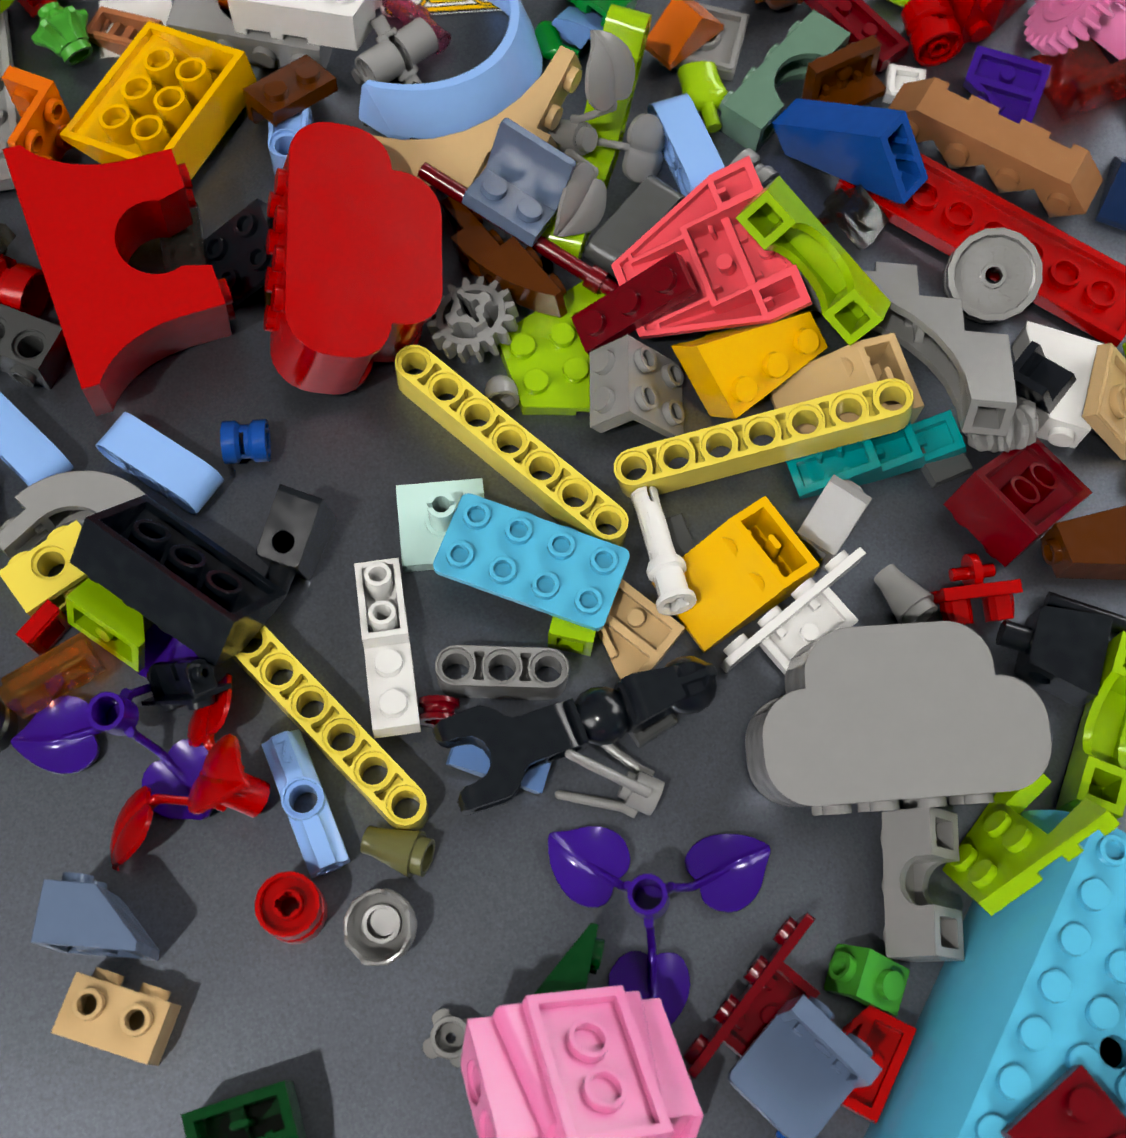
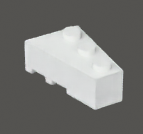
[227,0,376,51]

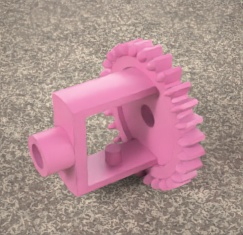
[1023,0,1126,65]

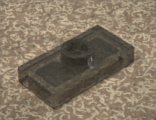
[160,202,208,273]

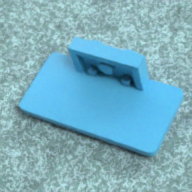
[433,493,630,631]

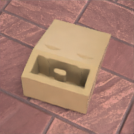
[769,332,925,434]

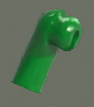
[535,20,581,61]

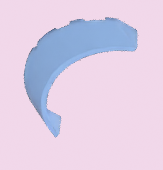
[358,0,543,140]

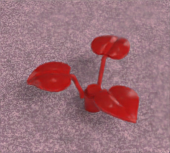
[110,673,271,871]

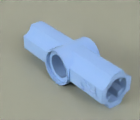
[261,729,351,878]

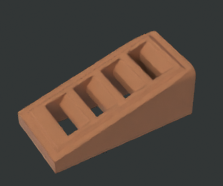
[86,6,164,56]

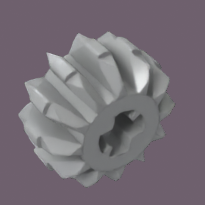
[964,397,1039,453]

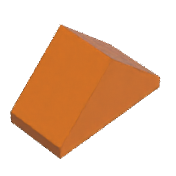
[645,0,724,70]

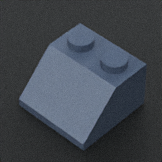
[31,872,160,961]

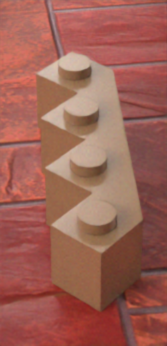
[888,77,1103,218]

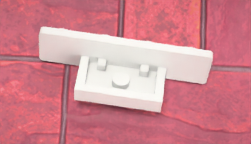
[720,547,866,675]

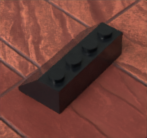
[70,494,287,667]

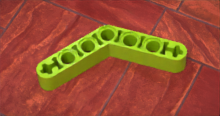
[542,4,652,260]

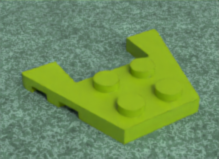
[497,281,605,415]
[942,773,1121,916]

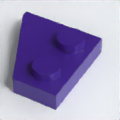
[963,45,1052,124]

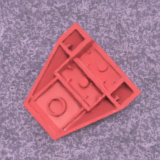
[611,156,813,339]

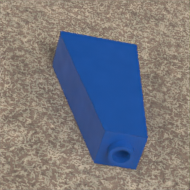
[772,98,928,204]

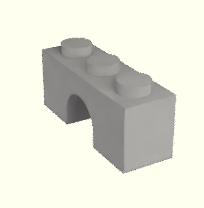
[880,807,964,963]

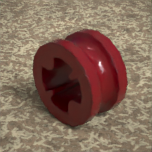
[419,695,460,728]

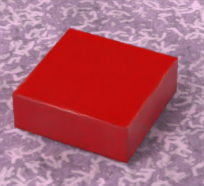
[15,599,71,657]

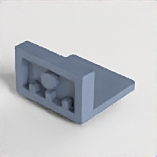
[462,118,577,247]

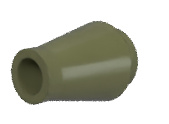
[360,825,435,878]

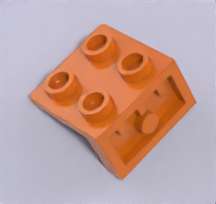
[1,65,73,162]

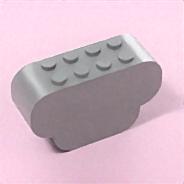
[745,621,1052,816]

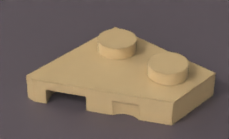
[597,579,685,681]

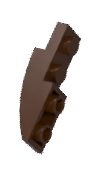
[441,196,567,318]

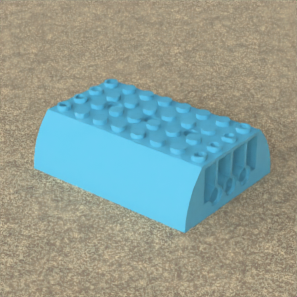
[864,809,1126,1138]

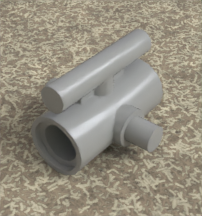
[351,14,439,84]

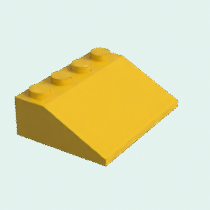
[59,21,257,180]

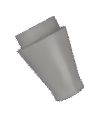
[874,564,938,624]

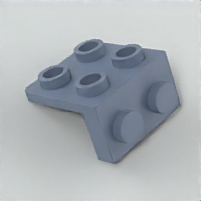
[728,994,883,1138]

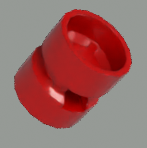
[901,0,964,67]
[0,254,51,318]
[254,871,328,945]

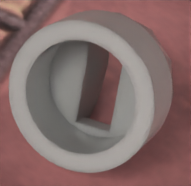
[484,375,519,412]

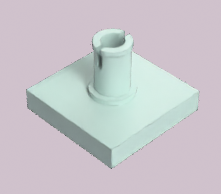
[396,478,484,573]

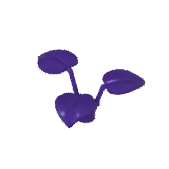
[10,624,214,820]
[548,826,771,1026]

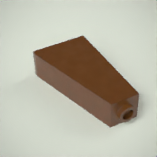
[1040,505,1126,580]

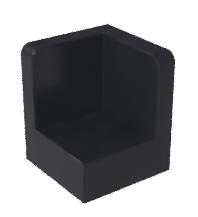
[1013,341,1076,414]

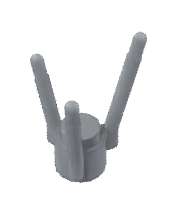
[555,744,665,818]

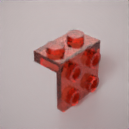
[1030,38,1126,121]

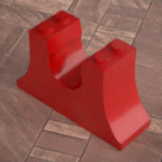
[2,145,236,417]

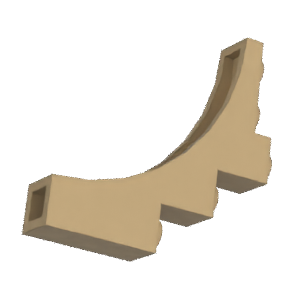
[344,45,582,193]

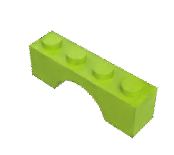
[736,175,891,346]
[1056,631,1126,819]

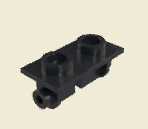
[141,659,232,711]

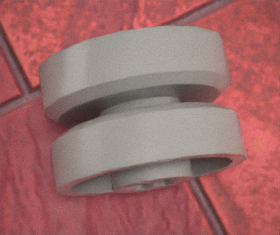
[943,228,1042,324]

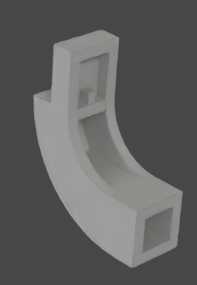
[0,471,145,559]

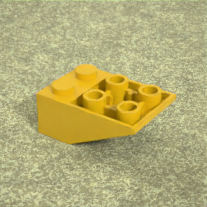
[652,496,820,653]

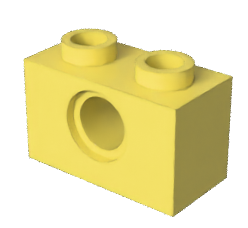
[0,520,88,617]

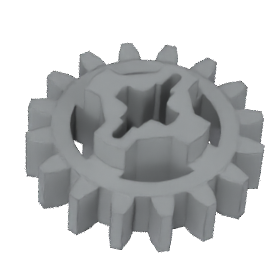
[427,276,519,364]

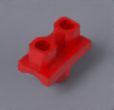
[930,553,1023,625]

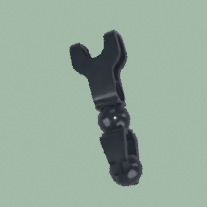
[432,656,717,815]

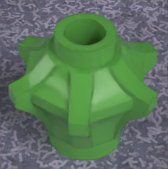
[31,1,93,66]

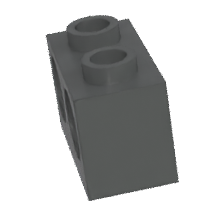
[0,304,71,390]

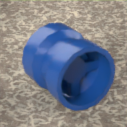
[220,419,271,464]

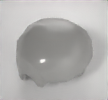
[343,888,418,966]

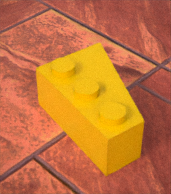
[671,311,828,419]

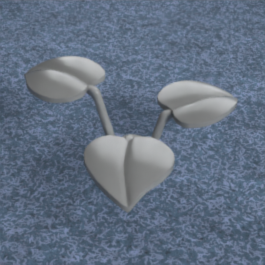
[549,30,665,237]

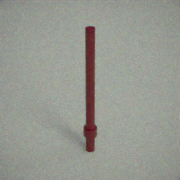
[417,162,619,295]

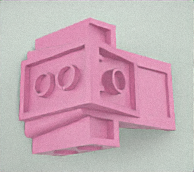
[461,985,703,1138]

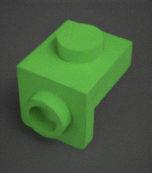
[824,944,910,1017]

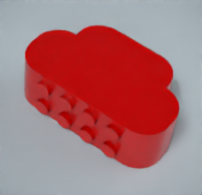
[264,122,443,395]

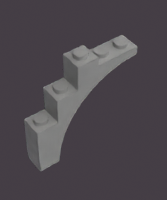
[798,262,1018,436]

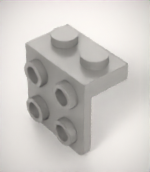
[590,335,685,438]

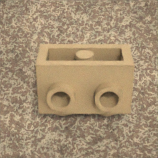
[51,967,182,1066]

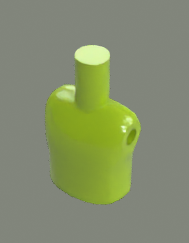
[677,61,728,133]

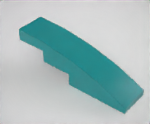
[786,409,966,499]

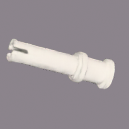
[631,486,697,616]

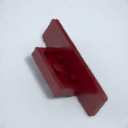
[682,912,820,1080]

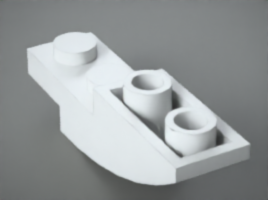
[354,557,421,739]

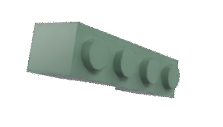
[719,9,851,152]

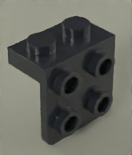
[200,198,273,309]

